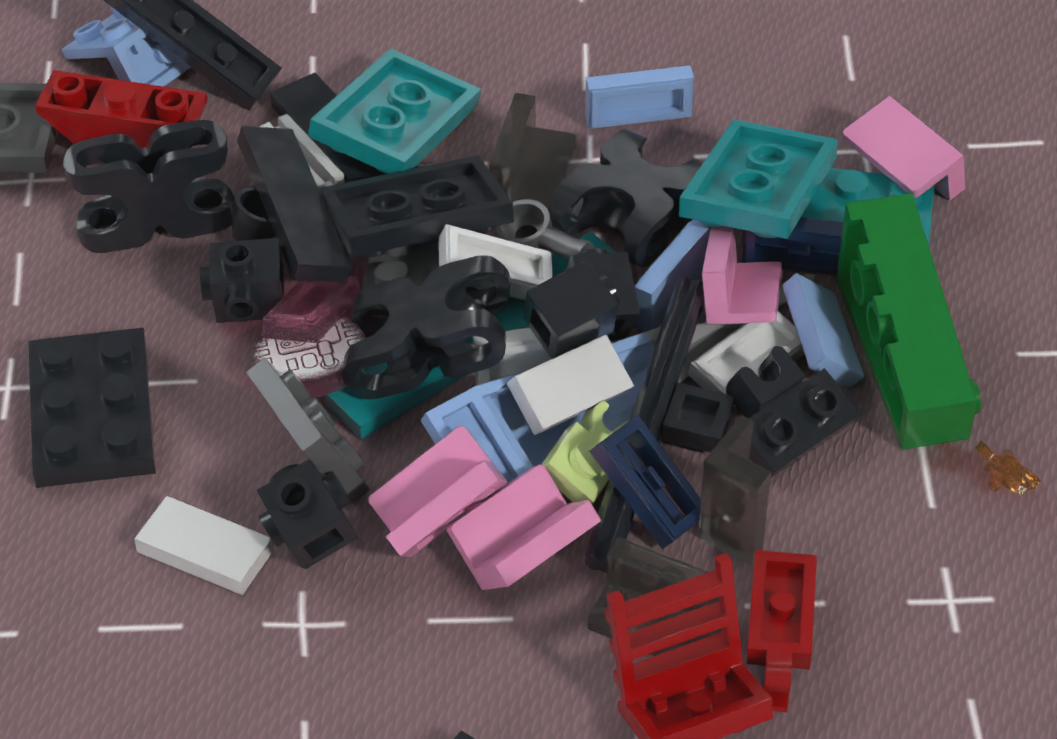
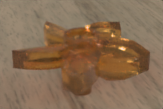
[975,440,1041,495]

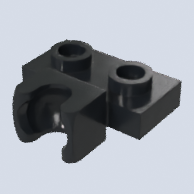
[726,346,861,481]

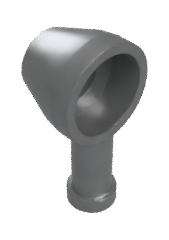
[495,199,594,261]

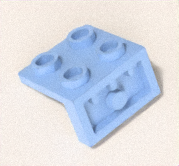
[61,7,191,87]

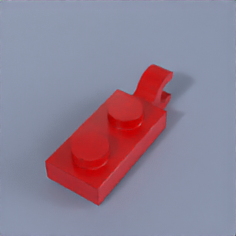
[746,550,817,713]

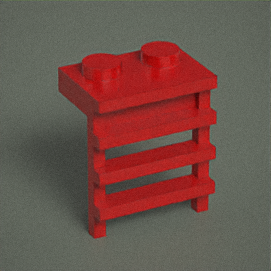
[604,553,774,739]

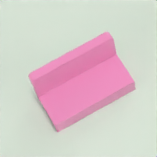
[843,96,966,201]
[702,226,782,325]
[368,426,508,557]
[447,464,601,590]

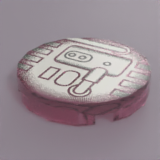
[252,314,366,397]

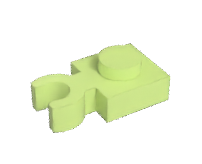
[541,400,628,504]

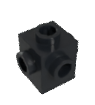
[200,238,285,323]
[257,459,358,569]

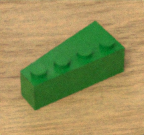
[836,193,981,450]

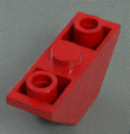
[35,70,208,147]

